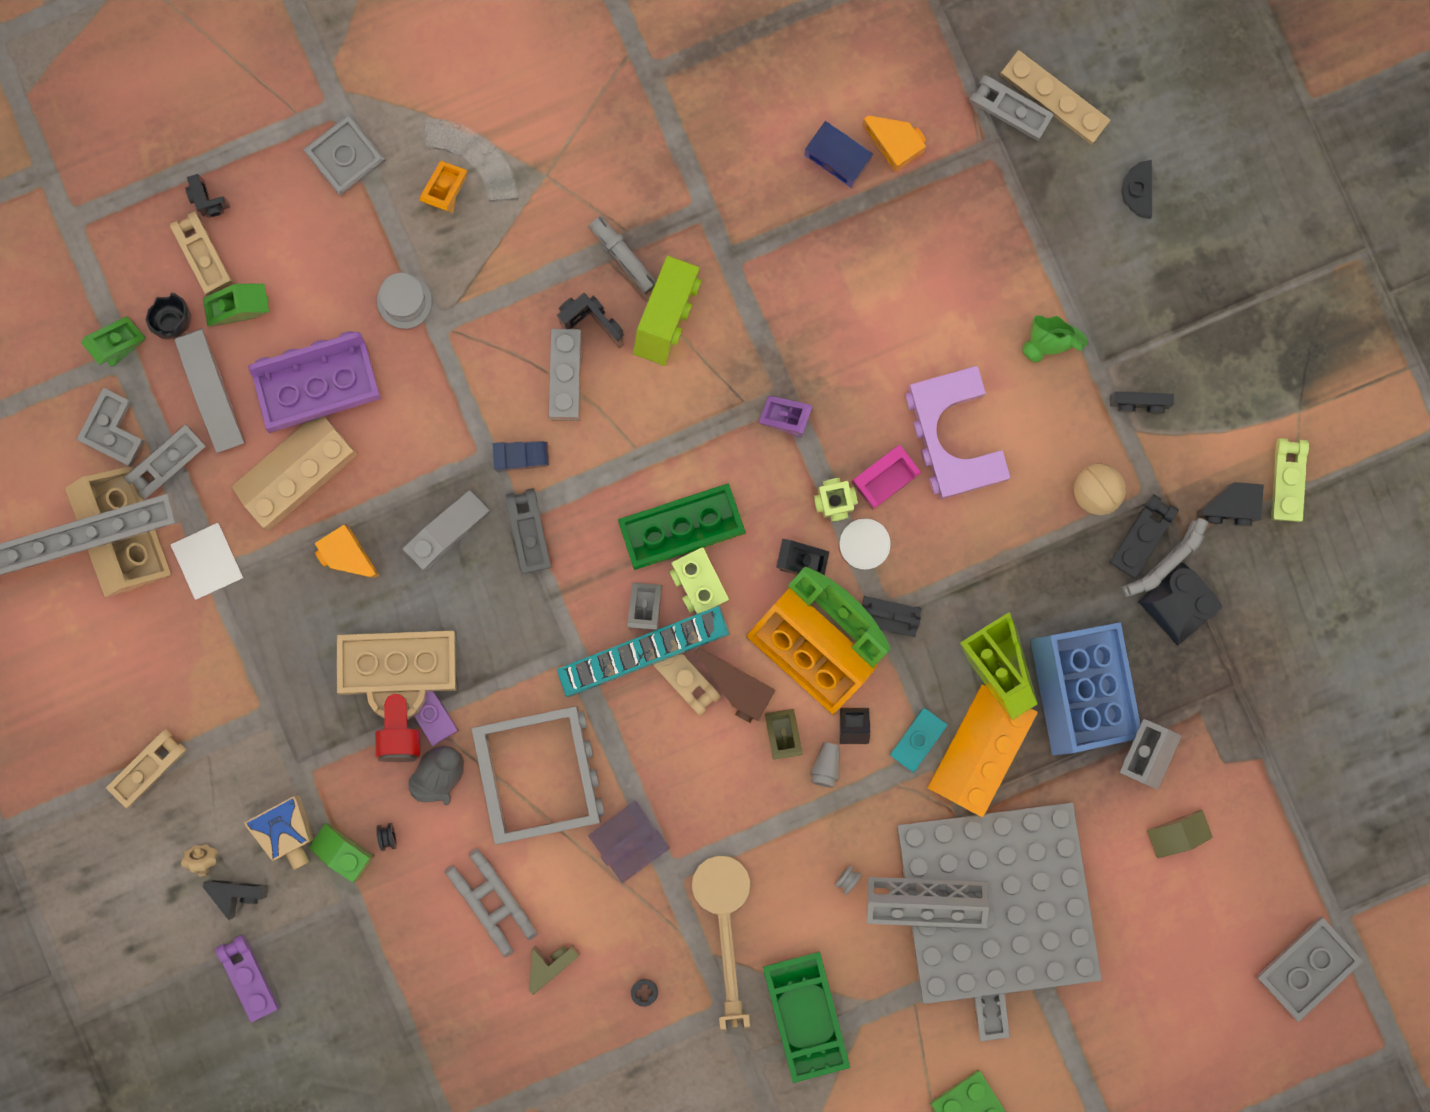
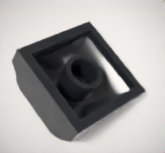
[1138,563,1223,646]

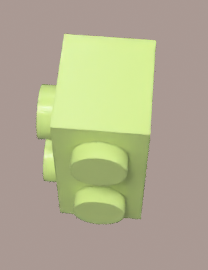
[669,547,729,614]

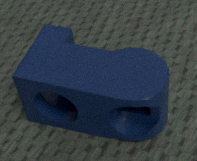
[492,441,549,472]

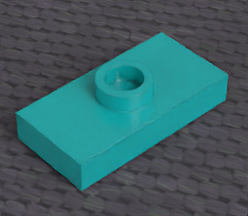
[890,708,948,773]

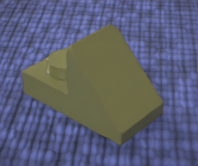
[529,945,580,995]

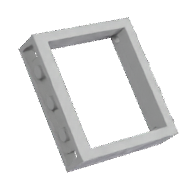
[471,706,605,845]

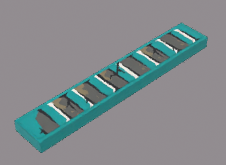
[557,606,731,697]

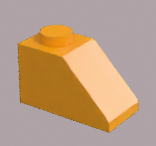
[862,115,926,172]
[314,524,380,578]

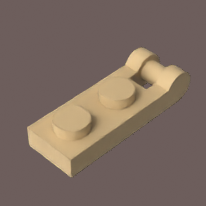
[169,211,233,296]
[653,654,722,716]
[106,729,187,809]

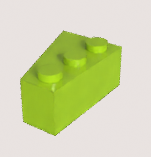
[633,255,702,366]
[960,612,1037,720]

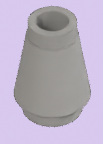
[810,742,840,788]

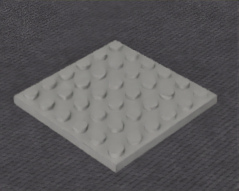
[897,803,1102,1004]

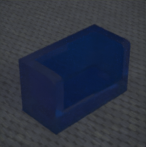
[804,121,873,188]

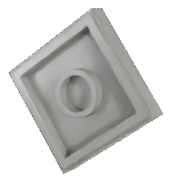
[303,114,386,197]

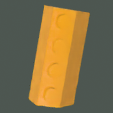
[746,588,878,715]
[927,684,1038,817]

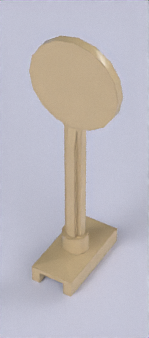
[692,856,751,1031]

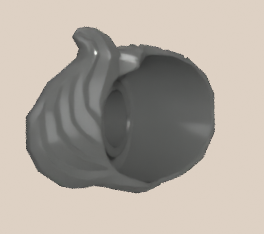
[408,746,464,805]

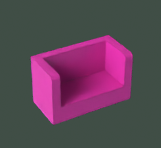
[851,444,921,510]

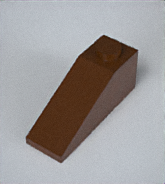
[695,647,776,723]

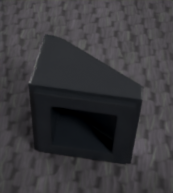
[840,708,870,744]

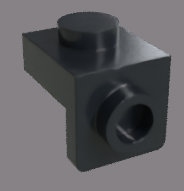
[185,174,230,217]

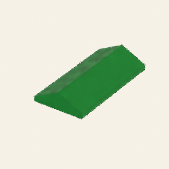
[618,483,746,570]

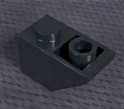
[1197,482,1264,526]

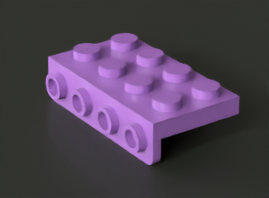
[248,331,381,433]

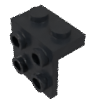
[557,293,624,348]

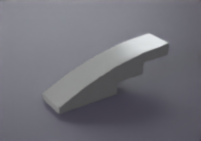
[174,328,245,453]
[973,994,1010,1042]

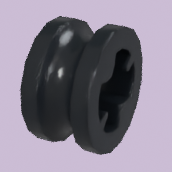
[376,823,397,851]
[631,979,658,1007]

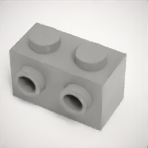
[1120,719,1182,790]

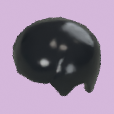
[146,293,191,339]

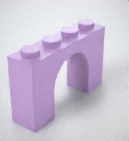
[905,366,1011,500]

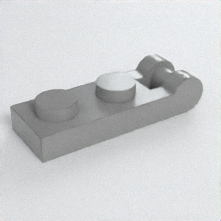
[968,75,1054,141]
[124,424,206,499]

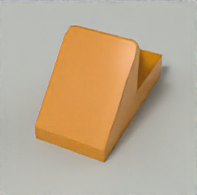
[419,160,468,213]

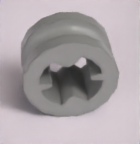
[834,865,862,895]

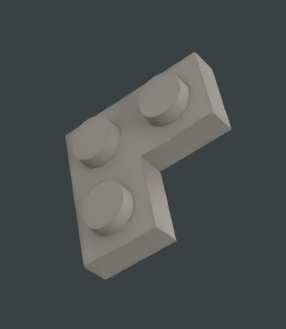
[76,388,144,467]

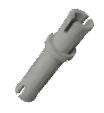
[588,215,657,294]

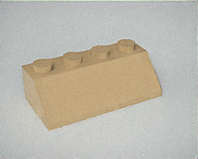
[231,416,359,531]
[65,466,171,598]

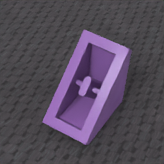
[759,396,813,438]

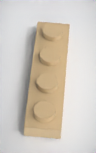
[1000,50,1111,145]

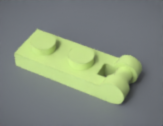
[1271,438,1309,522]

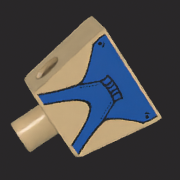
[244,795,314,870]

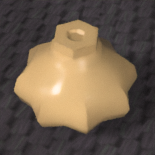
[181,844,218,877]

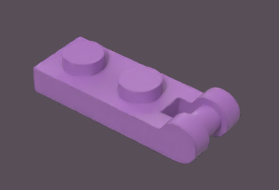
[215,934,279,1022]

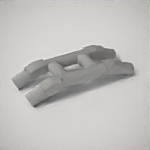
[1121,518,1209,597]
[444,848,538,957]

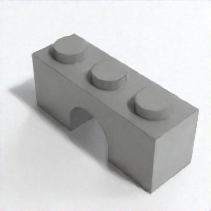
[549,329,583,421]

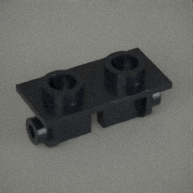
[862,596,921,637]

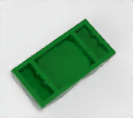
[762,951,850,1083]

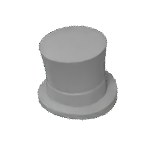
[377,273,432,329]

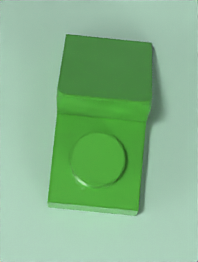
[81,316,146,367]

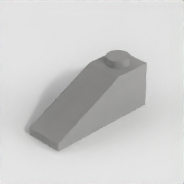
[403,490,490,572]

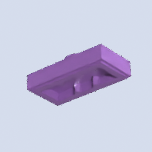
[414,691,459,746]

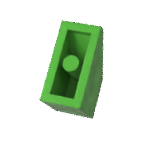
[203,284,269,326]
[309,823,375,883]

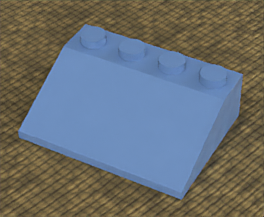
[1030,622,1141,755]

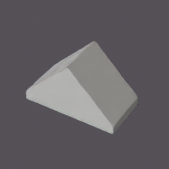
[627,583,662,630]

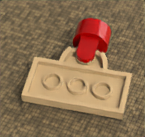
[337,631,456,762]

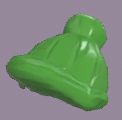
[1022,315,1088,363]

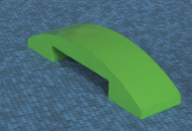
[788,567,891,668]

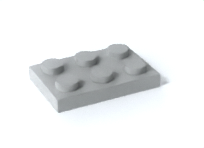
[1255,916,1364,1022]

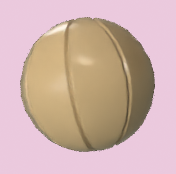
[1074,463,1126,515]

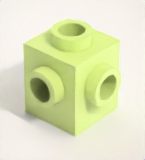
[814,478,858,522]

